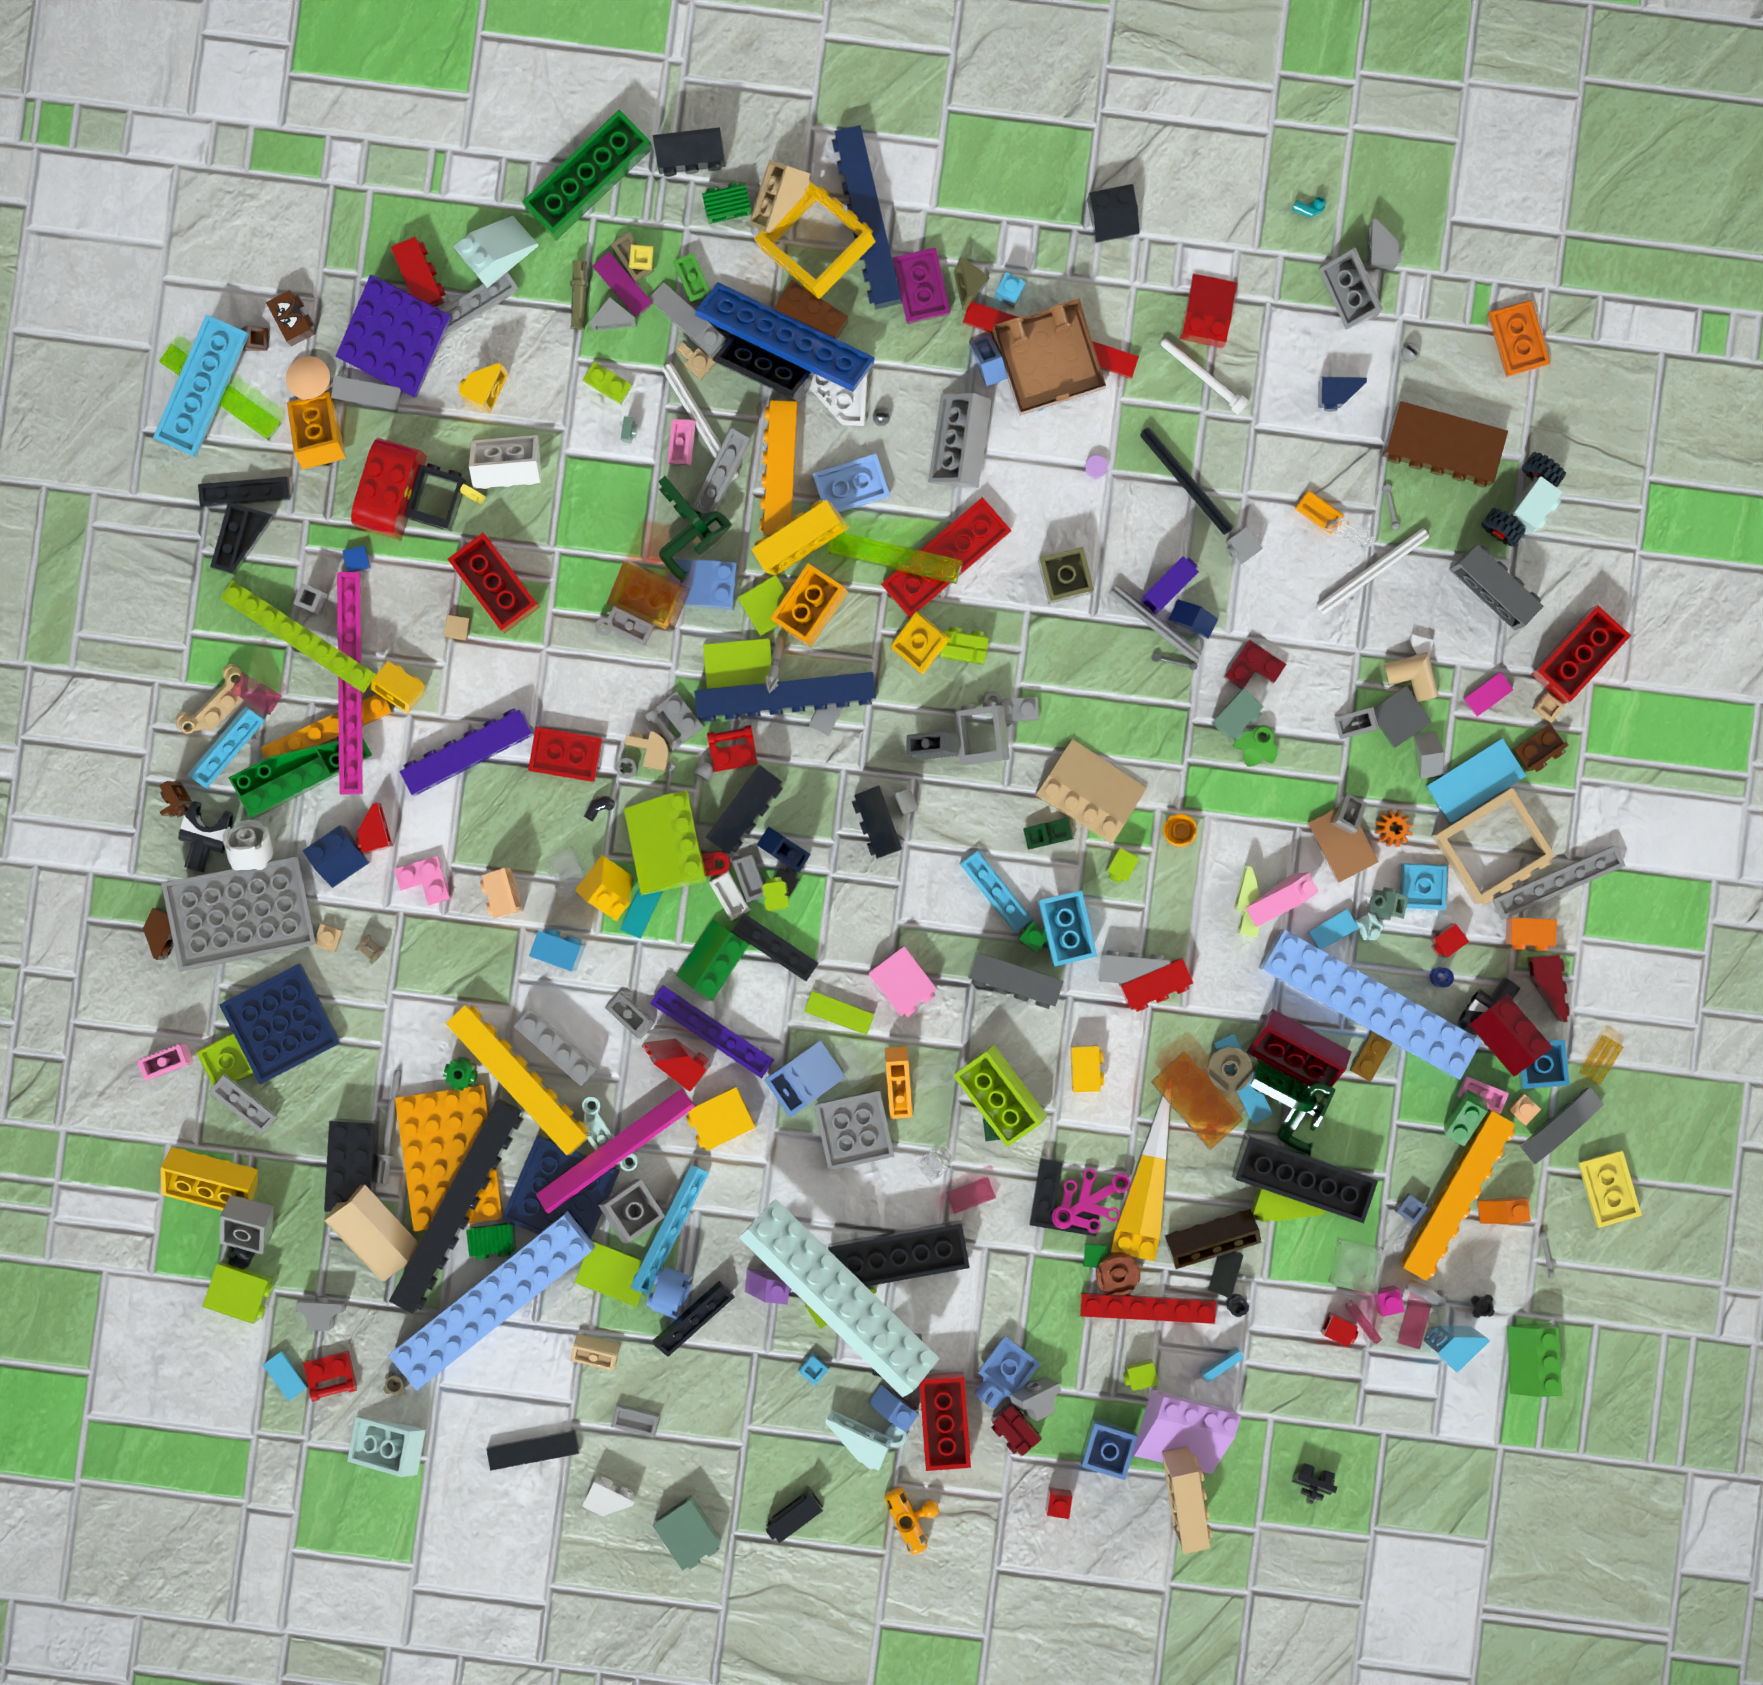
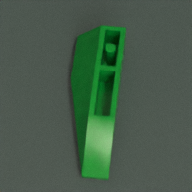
[228,739,372,820]

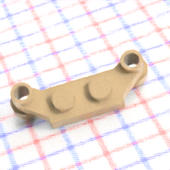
[175,664,243,734]

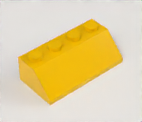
[751,500,849,576]
[161,1147,258,1211]

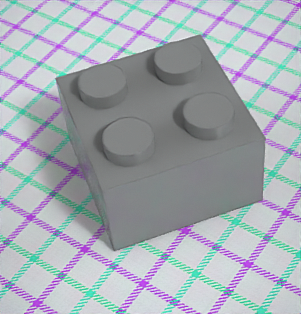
[598,1179,665,1243]
[220,1195,274,1255]

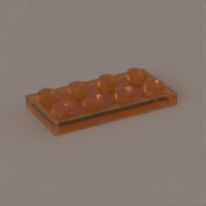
[1150,1052,1243,1150]

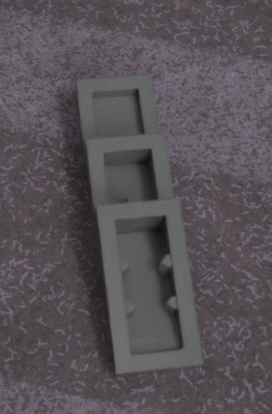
[1520,1087,1604,1164]

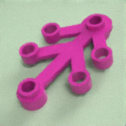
[1052,1169,1130,1233]

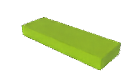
[804,991,875,1035]

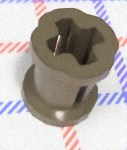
[355,934,385,964]

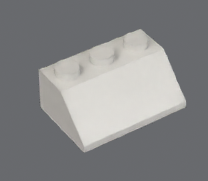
[469,435,541,489]

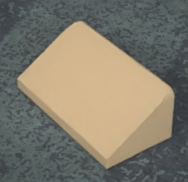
[570,1334,620,1371]

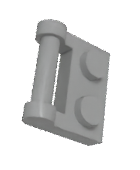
[645,692,704,752]

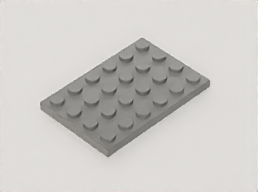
[161,856,316,972]

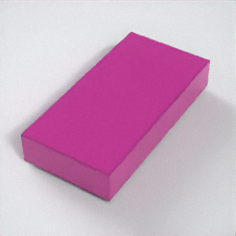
[1463,672,1514,717]

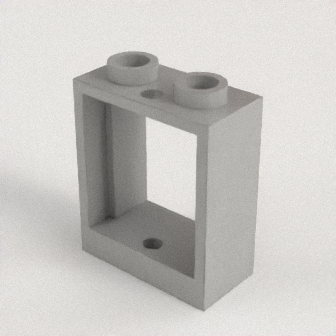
[954,702,1010,765]

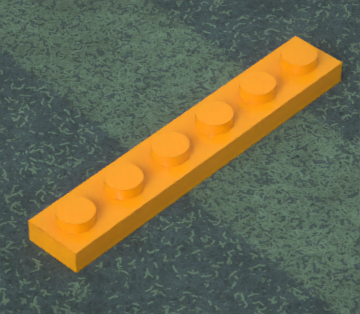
[260,694,393,759]

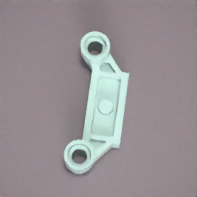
[582,1096,638,1171]

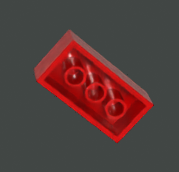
[447,532,540,633]
[1531,605,1631,704]
[919,1372,971,1471]

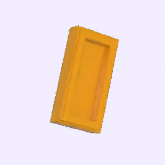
[1295,490,1345,535]

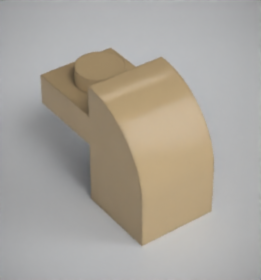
[624,731,670,772]

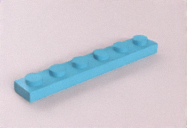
[630,1164,709,1295]

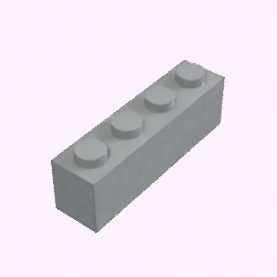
[514,1009,599,1086]

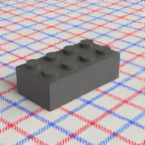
[1449,544,1544,630]
[968,952,1064,1009]

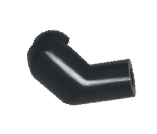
[583,796,615,822]

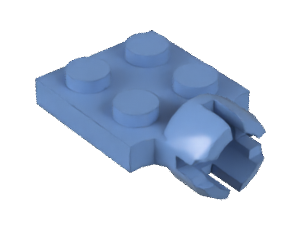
[975,1335,1041,1408]

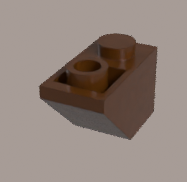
[143,908,173,960]

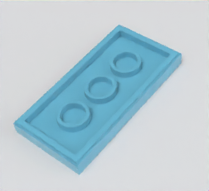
[1426,738,1526,824]

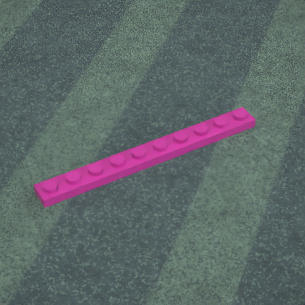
[337,572,363,795]

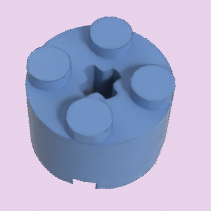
[646,1267,692,1319]

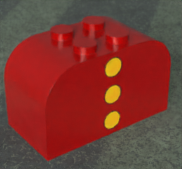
[351,438,427,541]

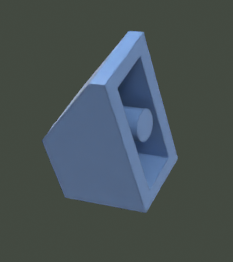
[969,334,1008,386]
[869,1384,919,1433]

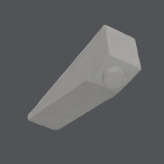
[649,282,727,360]

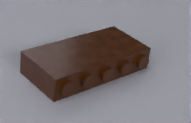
[1382,401,1508,488]

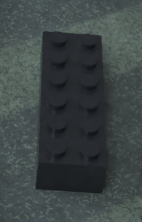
[1231,1134,1378,1224]
[828,1220,970,1287]

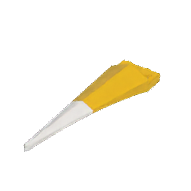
[1110,1080,1171,1262]

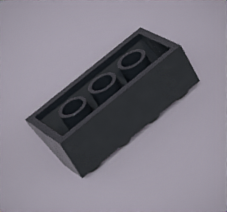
[713,334,813,402]
[705,765,783,854]

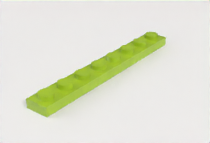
[220,580,376,693]

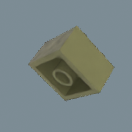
[1038,547,1094,604]

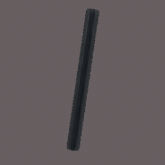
[1140,427,1233,535]

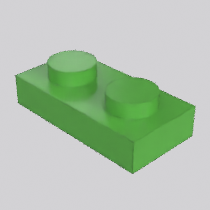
[673,253,710,304]

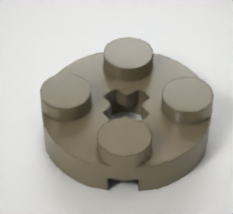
[1206,1046,1253,1092]

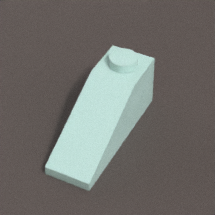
[825,1410,893,1471]

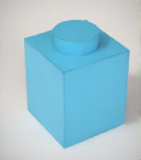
[994,272,1026,308]

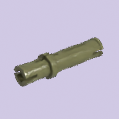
[570,260,588,330]

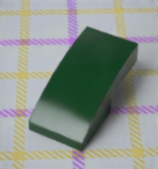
[1023,817,1074,850]

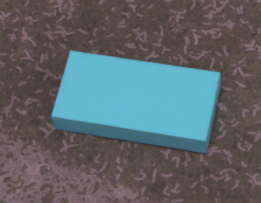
[1308,909,1358,950]
[1200,1347,1244,1383]
[263,1351,308,1401]

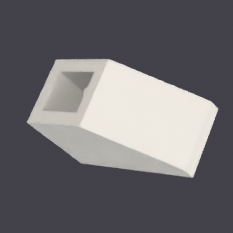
[582,1477,637,1516]

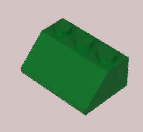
[676,920,750,1001]

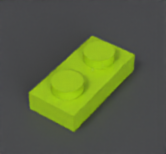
[582,362,633,405]

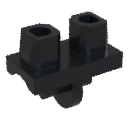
[1292,1463,1338,1504]

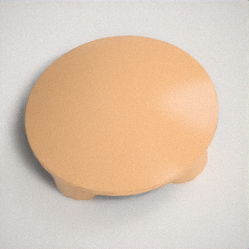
[286,356,331,400]

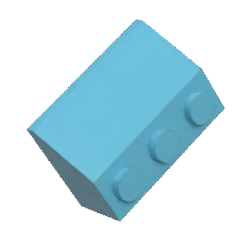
[1038,890,1097,967]
[1424,1325,1490,1373]

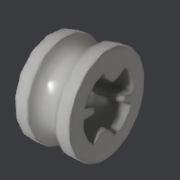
[616,758,638,779]

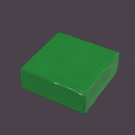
[1083,1243,1108,1268]

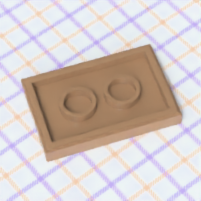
[1307,807,1379,882]

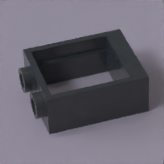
[405,463,467,532]

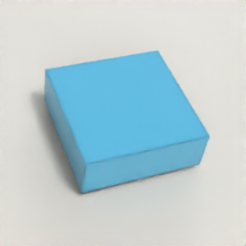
[798,1353,830,1385]

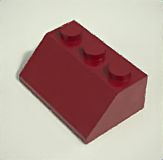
[1469,994,1553,1077]

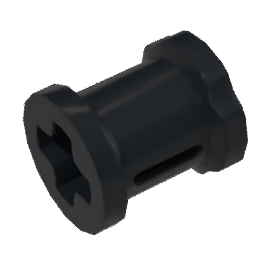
[1226,1293,1249,1317]

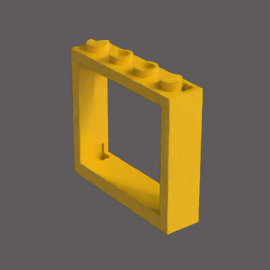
[754,181,876,299]

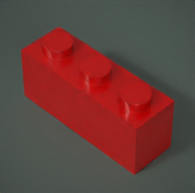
[391,237,446,307]
[1119,958,1193,1012]

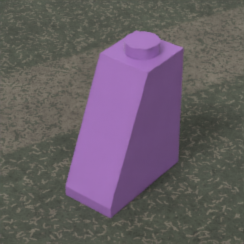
[745,1269,790,1305]

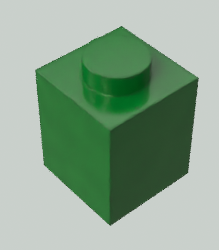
[1018,921,1047,953]

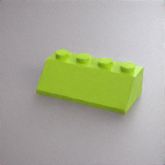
[953,1044,1048,1147]

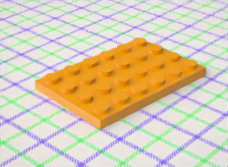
[395,1084,503,1231]

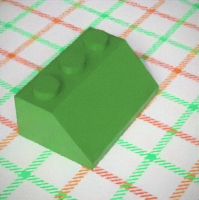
[1506,1323,1562,1397]

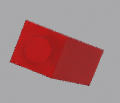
[356,803,393,853]

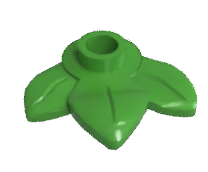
[1233,725,1278,767]

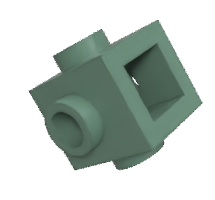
[1369,887,1408,921]

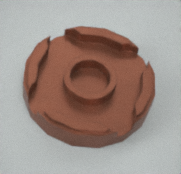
[1096,1252,1141,1296]

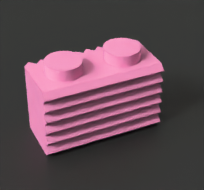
[137,1043,194,1081]

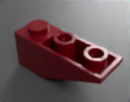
[1527,954,1570,1022]

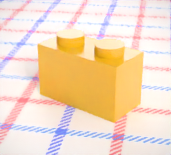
[371,661,425,714]
[1070,1045,1104,1093]

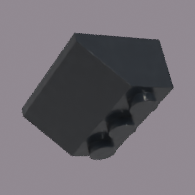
[653,127,726,177]
[851,785,902,859]

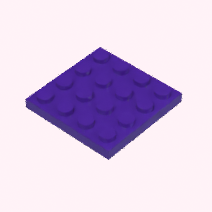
[335,275,452,397]

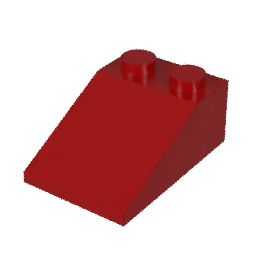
[1179,273,1237,348]

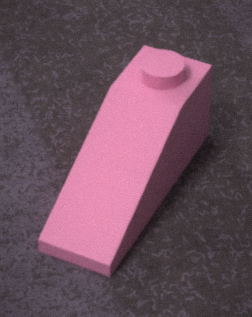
[1245,872,1319,927]

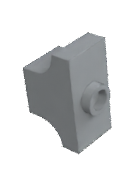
[296,1296,346,1331]
[1010,1377,1061,1421]

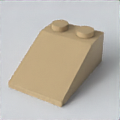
[749,159,810,233]

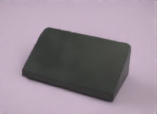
[1208,1251,1243,1298]

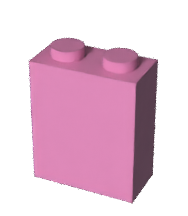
[868,946,936,1017]

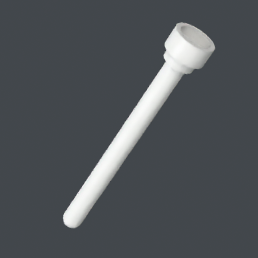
[1161,338,1249,415]

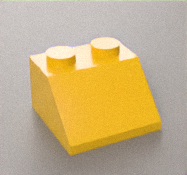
[458,363,509,414]
[575,855,633,921]

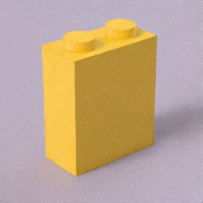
[686,1086,756,1151]

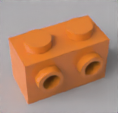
[1505,917,1557,951]

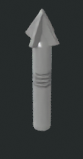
[765,637,785,693]

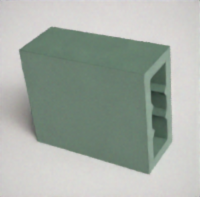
[652,1495,721,1571]

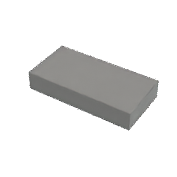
[809,704,843,736]
[732,853,764,903]
[611,1404,660,1438]

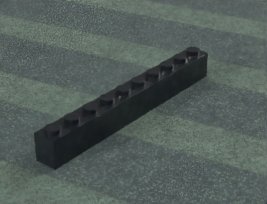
[389,1099,524,1314]

